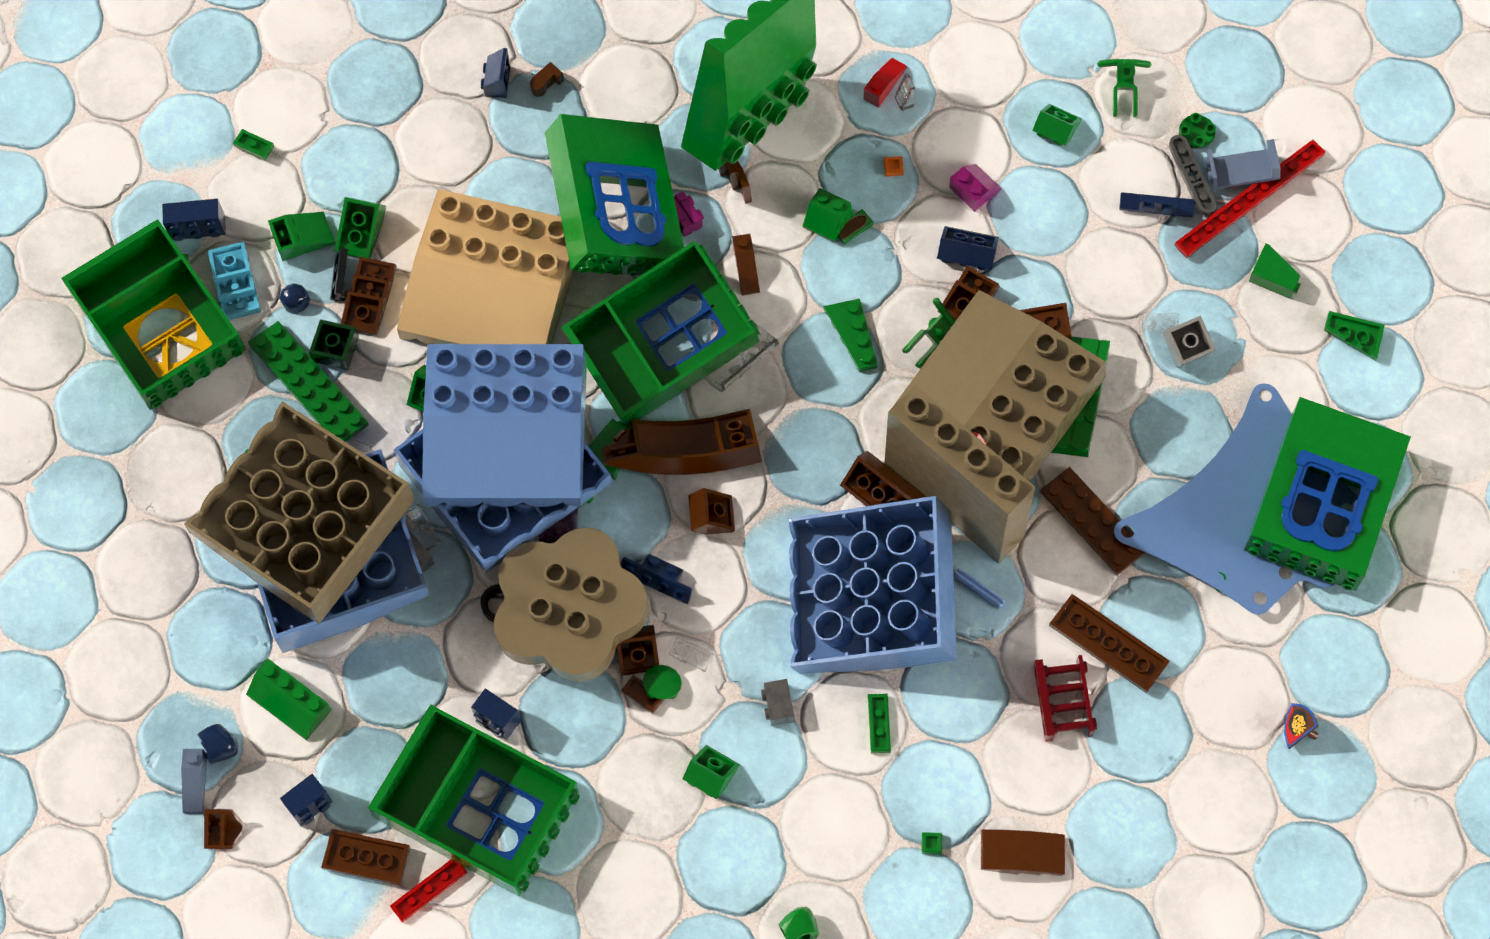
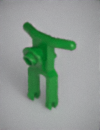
[1097,59,1152,117]
[902,298,956,368]

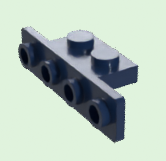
[1119,192,1195,217]
[621,554,693,604]

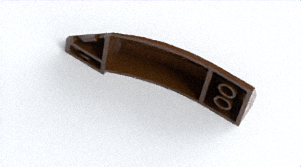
[602,409,762,475]

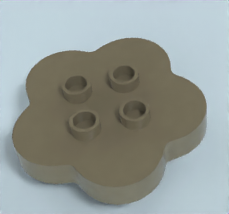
[494,528,649,682]

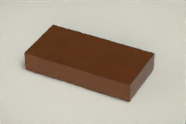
[621,675,665,714]

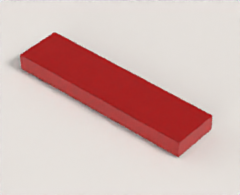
[390,860,467,923]

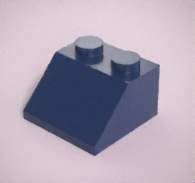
[481,48,511,98]

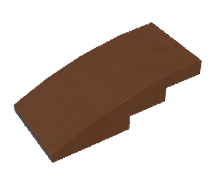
[718,161,752,204]
[341,257,397,335]
[981,829,1065,876]

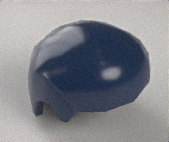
[279,283,310,313]

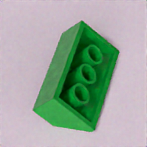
[246,658,332,741]

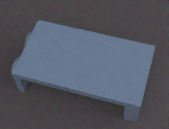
[1204,139,1281,189]

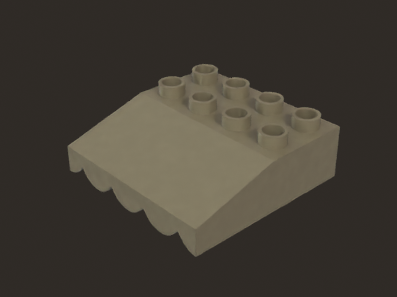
[894,290,1106,482]
[184,401,415,624]

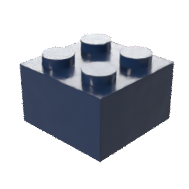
[471,688,521,740]
[280,774,333,827]

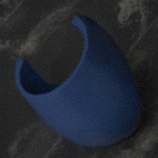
[197,724,238,764]

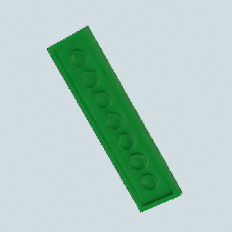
[248,321,369,442]

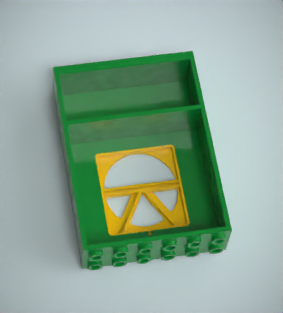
[61,219,246,410]

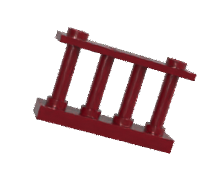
[1033,655,1097,742]

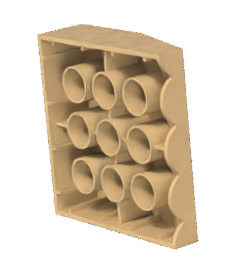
[397,189,575,345]

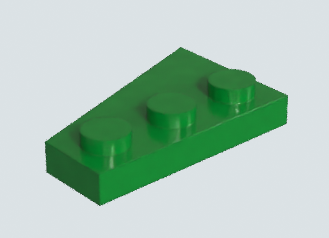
[1324,311,1385,361]

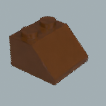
[688,488,735,535]
[617,625,659,676]

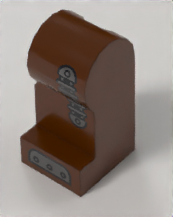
[530,62,564,97]

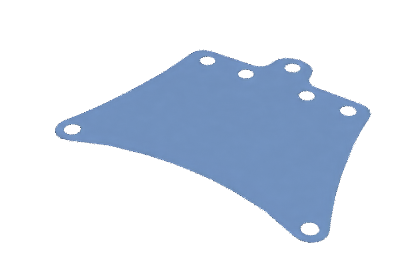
[1114,383,1358,615]

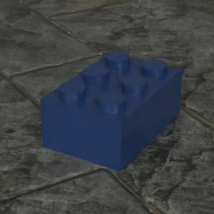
[162,198,226,241]

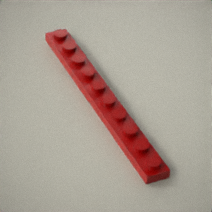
[1174,139,1325,259]

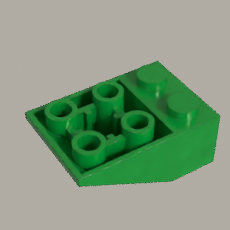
[268,212,335,261]

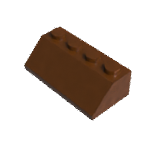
[840,451,926,506]

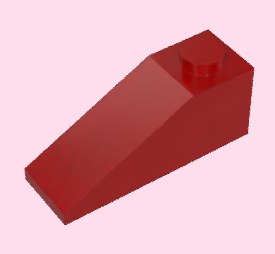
[863,58,907,108]

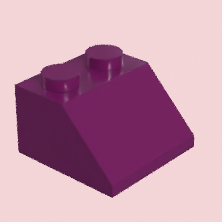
[949,164,1001,212]

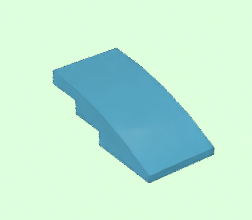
[208,241,261,320]

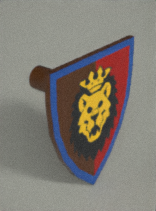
[1284,703,1319,749]

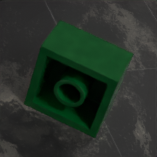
[309,319,359,370]

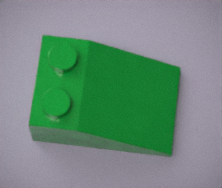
[334,197,386,259]

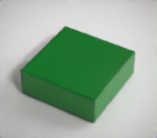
[922,832,942,854]

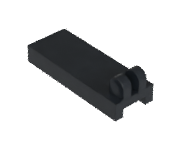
[330,248,348,301]

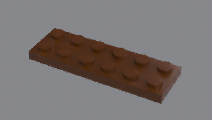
[1040,467,1146,576]
[1049,594,1170,694]

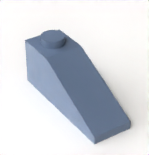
[181,749,207,813]

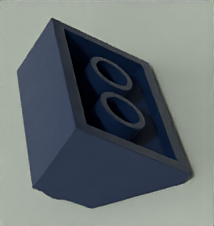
[937,226,999,271]

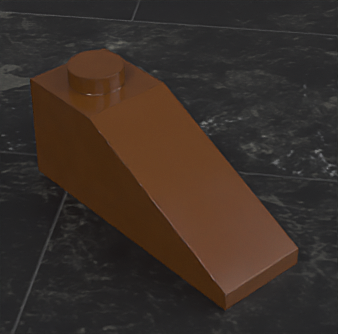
[732,234,760,296]

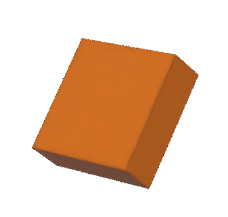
[884,156,904,177]

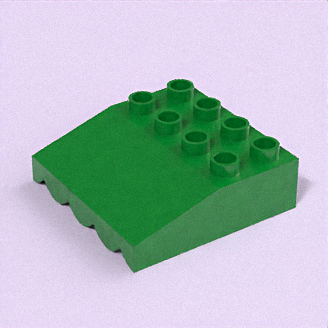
[681,0,817,171]

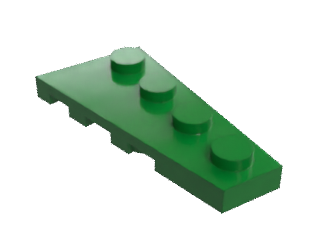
[823,298,878,372]

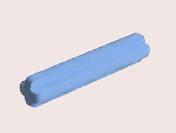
[953,568,1005,609]

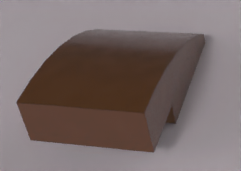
[937,266,1000,320]

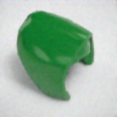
[778,907,820,939]

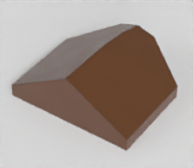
[204,808,243,849]

